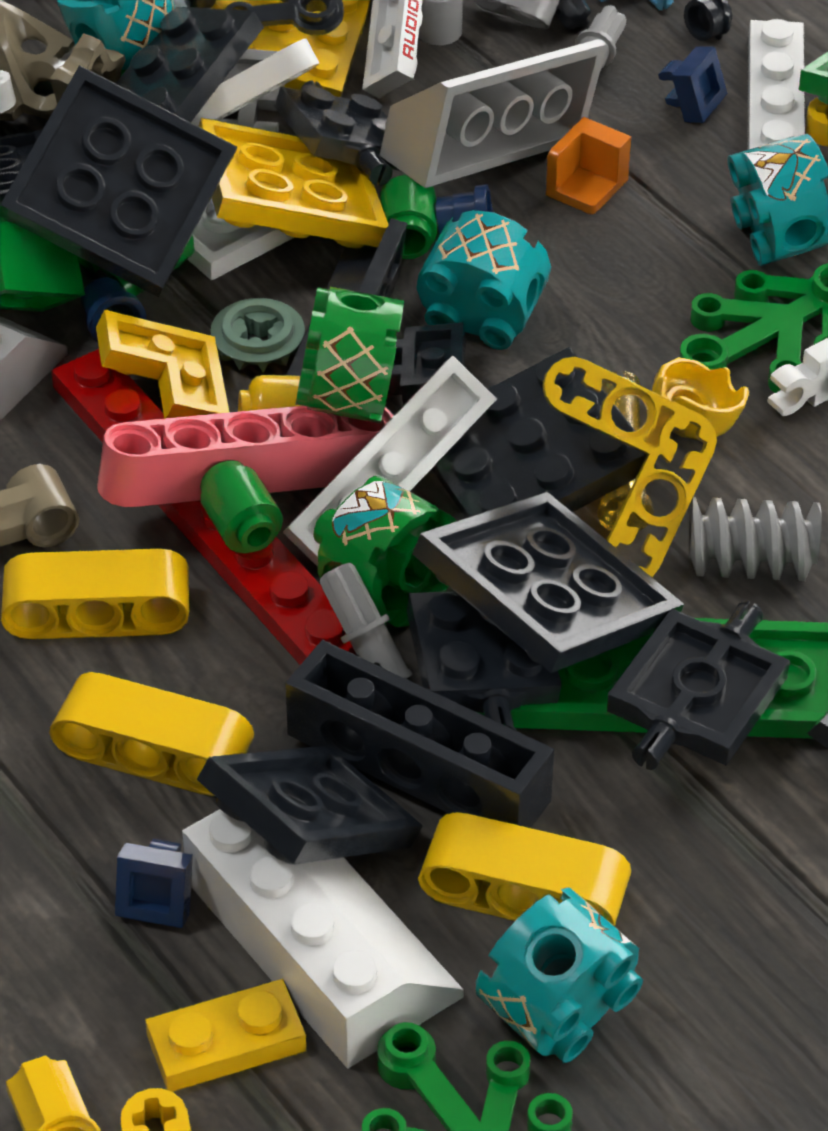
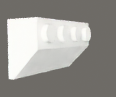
[182,809,464,1069]

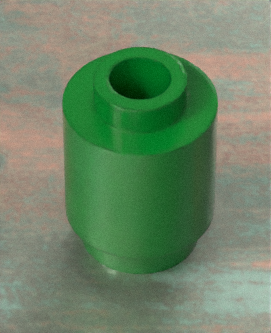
[379,175,437,259]
[200,460,283,553]

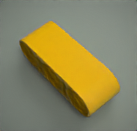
[1,549,189,639]
[49,672,255,796]
[418,812,631,926]

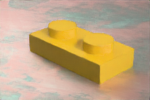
[145,978,306,1092]

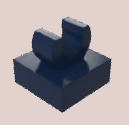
[658,46,728,123]
[115,839,193,928]

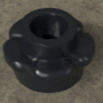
[684,0,732,41]

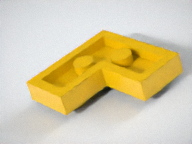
[96,310,229,419]

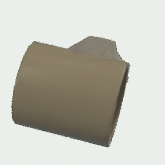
[0,464,79,547]

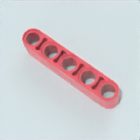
[97,406,393,507]

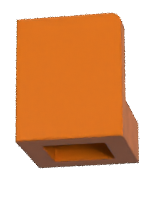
[546,117,631,214]

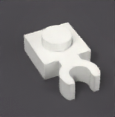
[767,338,828,416]

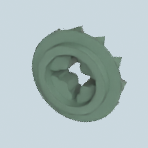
[210,298,305,372]

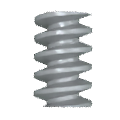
[689,497,822,581]

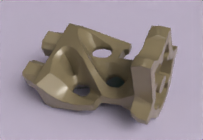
[0,0,126,121]

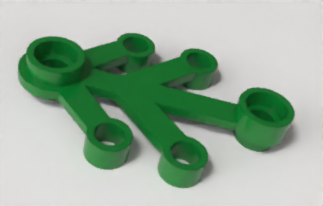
[680,263,828,393]
[362,1022,573,1131]

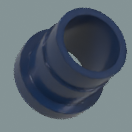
[436,184,493,235]
[81,277,147,343]

